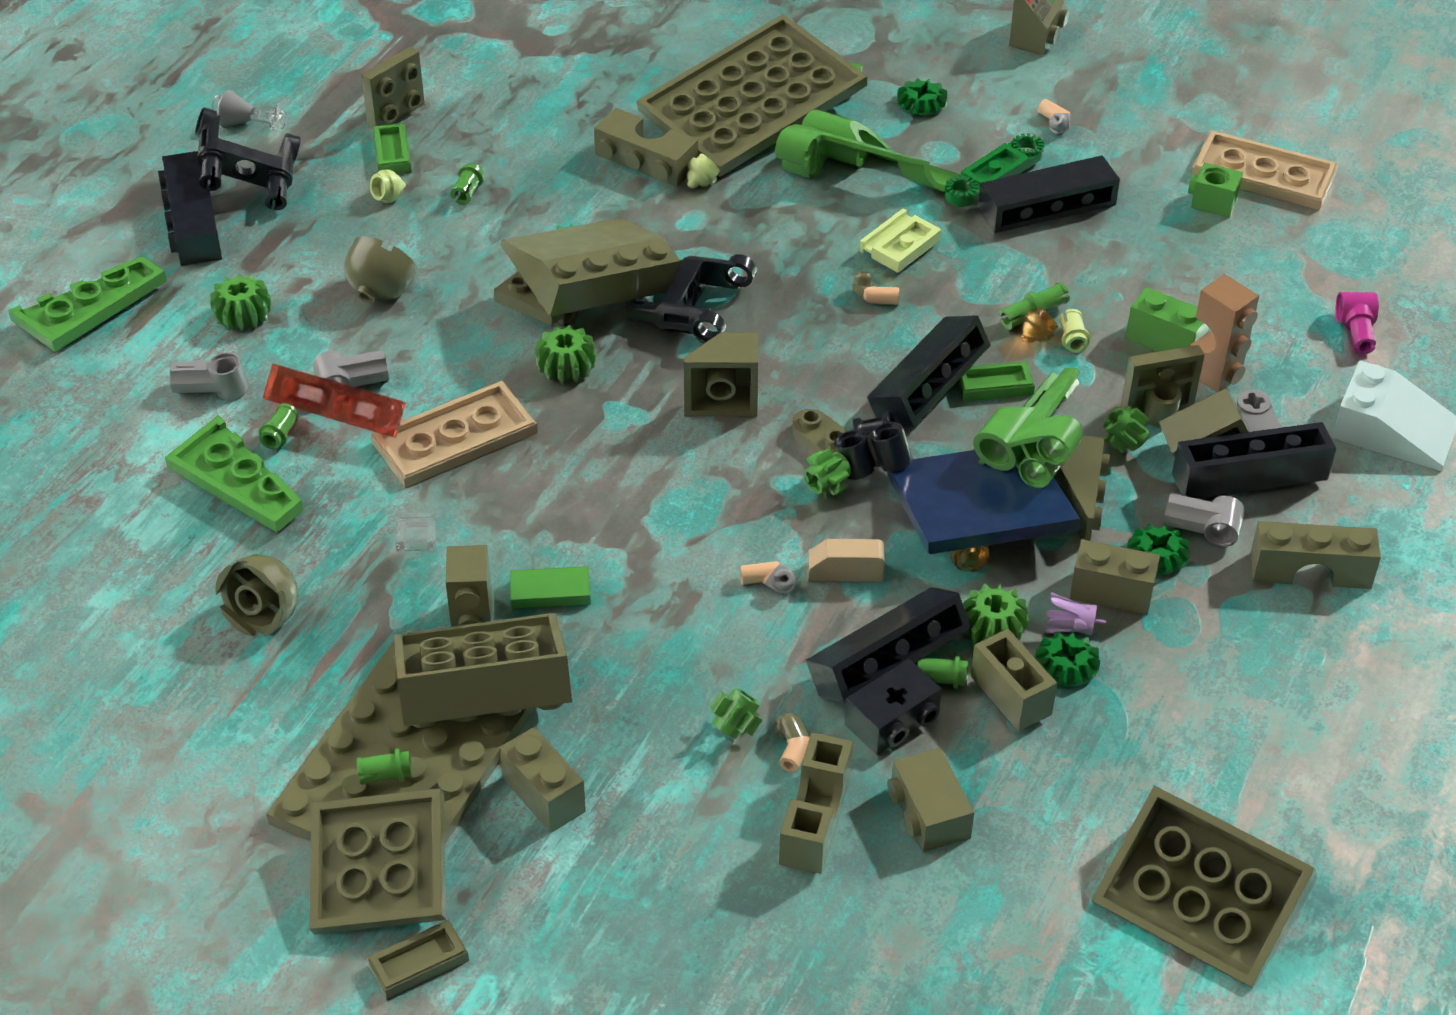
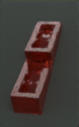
[262,364,406,438]

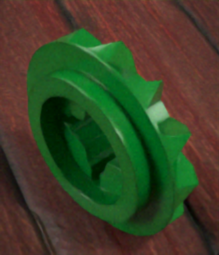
[897,78,947,115]
[1127,523,1190,574]
[1035,631,1101,686]

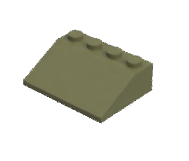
[501,218,681,316]
[394,613,572,728]
[1091,785,1317,989]

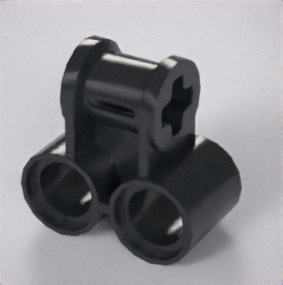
[834,411,913,480]

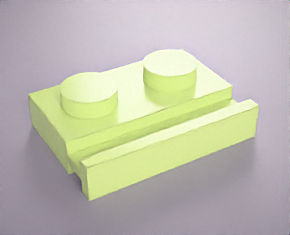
[859,209,942,273]

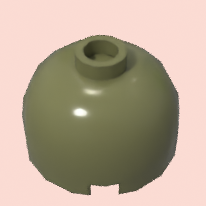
[344,236,417,303]
[215,554,298,636]

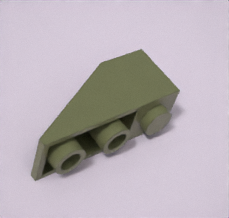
[1054,435,1110,541]

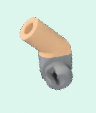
[1038,99,1070,135]
[740,561,796,593]

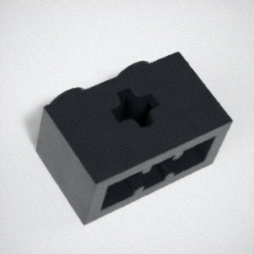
[844,658,942,755]

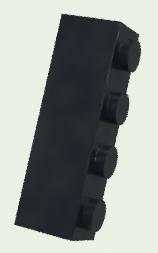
[158,151,222,266]
[978,155,1120,233]
[867,315,991,427]
[1172,422,1336,499]
[806,587,971,704]

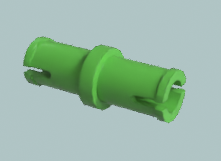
[999,282,1070,330]

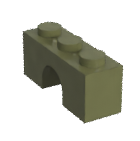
[594,108,698,187]
[1250,521,1381,589]
[779,732,853,874]

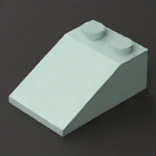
[1332,360,1456,472]

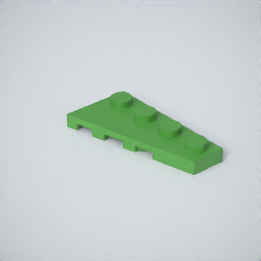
[8,256,167,352]
[165,415,303,533]

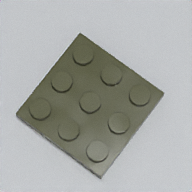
[309,788,446,935]

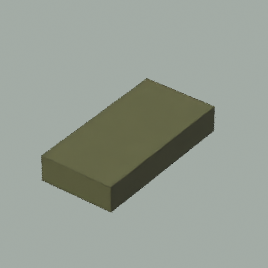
[366,919,469,1000]

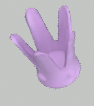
[1044,592,1106,636]

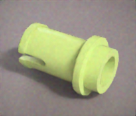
[1059,309,1090,353]

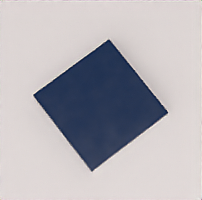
[887,450,1080,554]

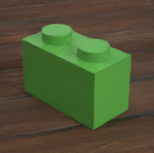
[1125,287,1208,352]

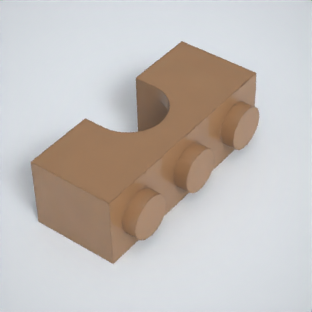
[1190,274,1259,392]

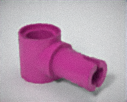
[1335,292,1379,354]

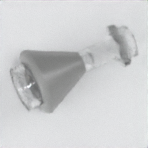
[212,90,287,131]

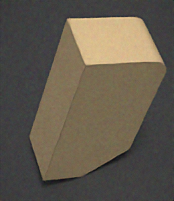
[808,539,885,582]

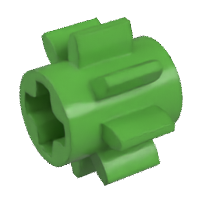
[1103,405,1149,453]
[804,448,851,497]
[709,687,763,739]

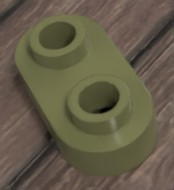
[792,409,847,454]

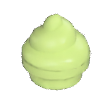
[687,153,720,188]
[370,169,406,203]

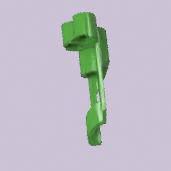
[775,109,959,192]
[973,368,1083,488]

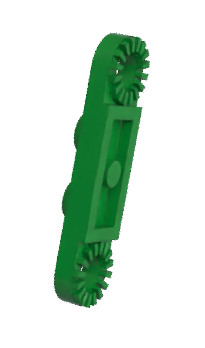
[944,133,1045,207]

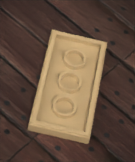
[1191,130,1338,210]
[371,381,538,488]

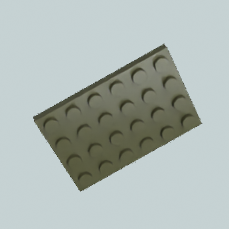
[637,14,867,177]
[266,641,536,843]

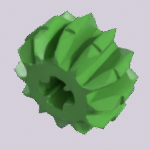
[209,274,272,331]
[535,325,596,384]
[963,583,1029,645]

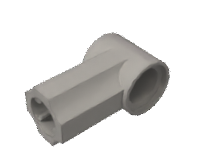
[313,350,389,399]
[170,352,248,401]
[1163,493,1245,547]

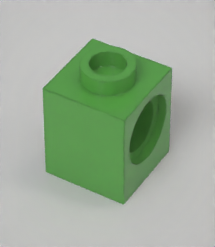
[1188,162,1243,218]

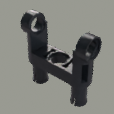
[195,107,301,211]
[626,254,757,343]

